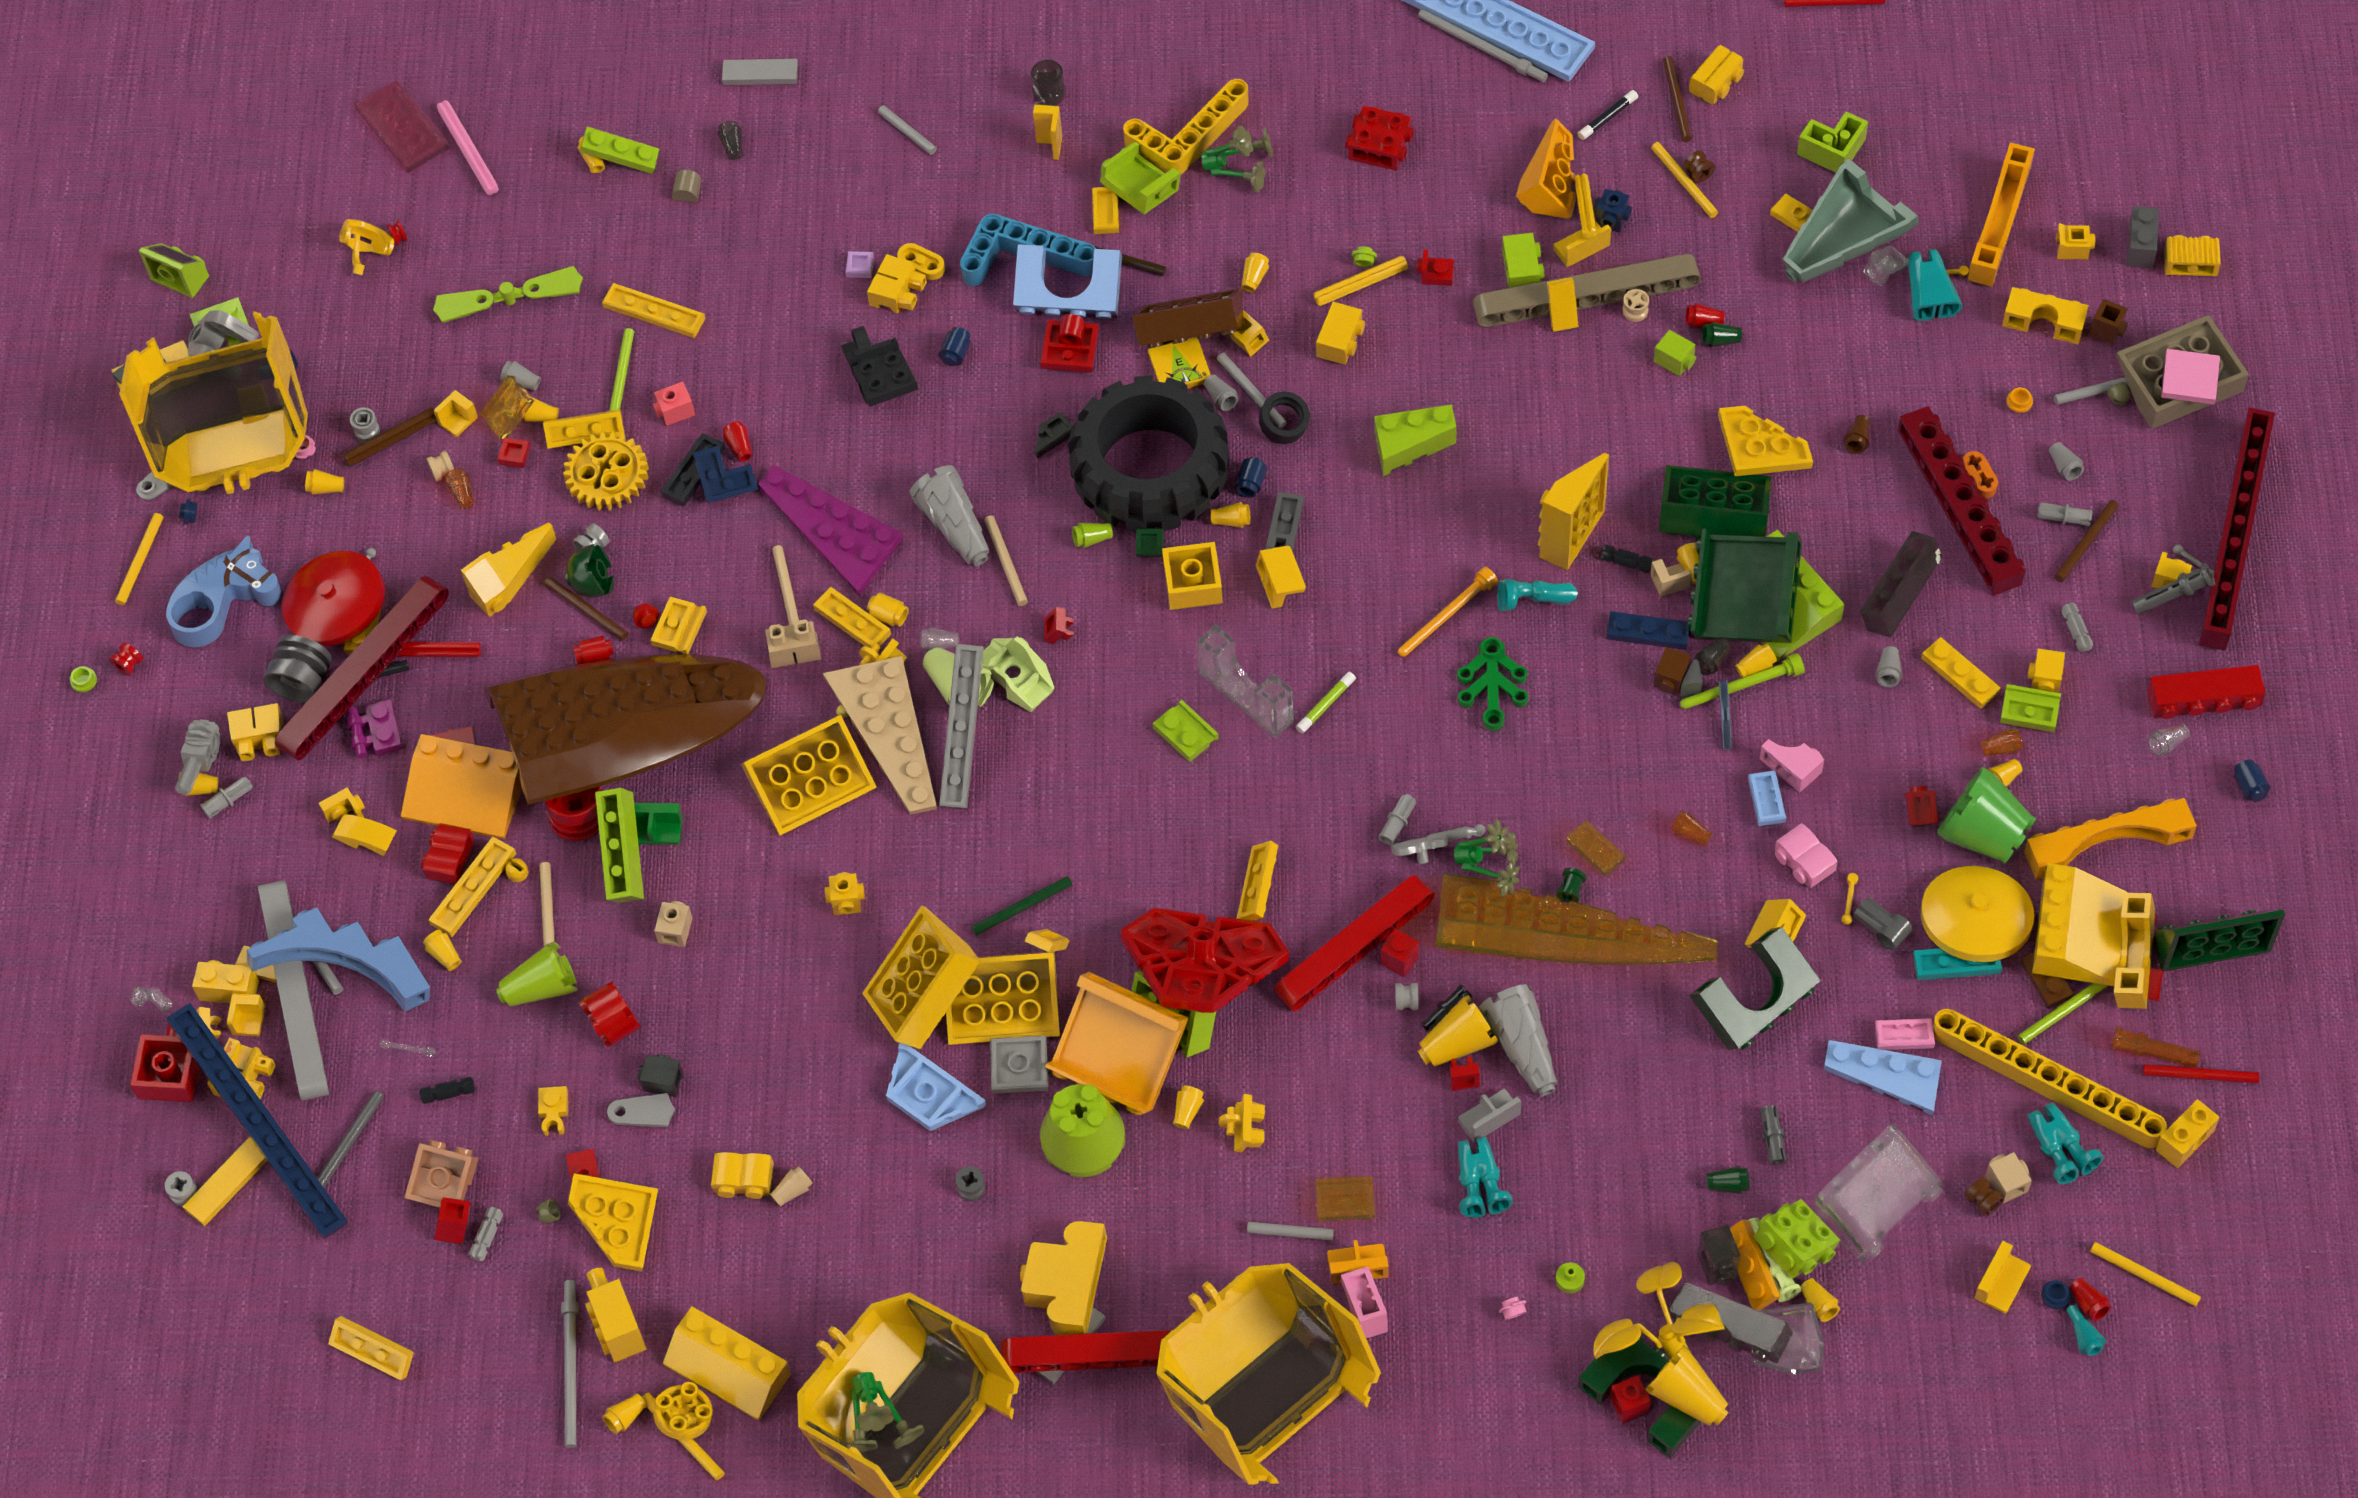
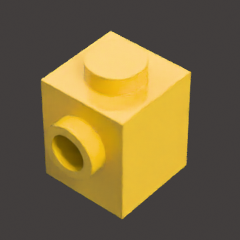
[2027,648,2065,693]

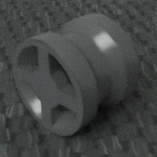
[955,1166,985,1201]

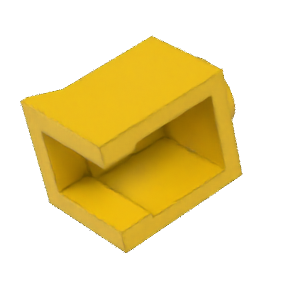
[2055,223,2095,259]

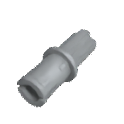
[2037,502,2092,527]
[200,777,253,819]
[1378,794,1416,846]

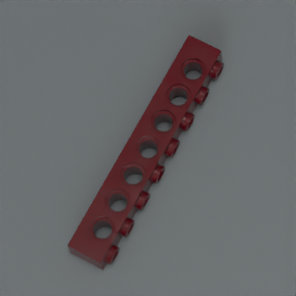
[1897,406,2026,596]

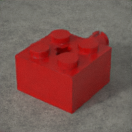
[130,1024,200,1102]

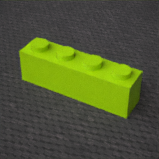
[595,788,644,904]

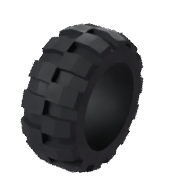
[1068,375,1229,532]

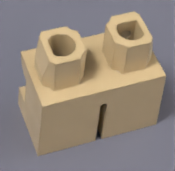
[765,619,821,669]

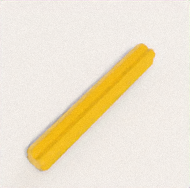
[1574,173,1597,240]
[1313,256,1408,306]

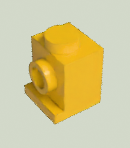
[1228,310,1269,357]
[2151,552,2192,596]

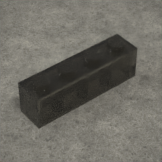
[1860,531,1942,638]
[1669,1281,1793,1363]

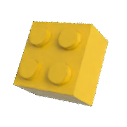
[1162,542,1223,610]

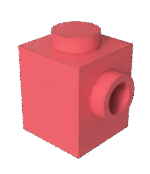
[653,382,695,426]

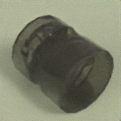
[1031,60,1065,106]

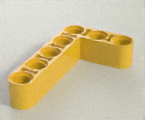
[1123,79,1249,174]

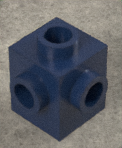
[1593,189,1632,233]

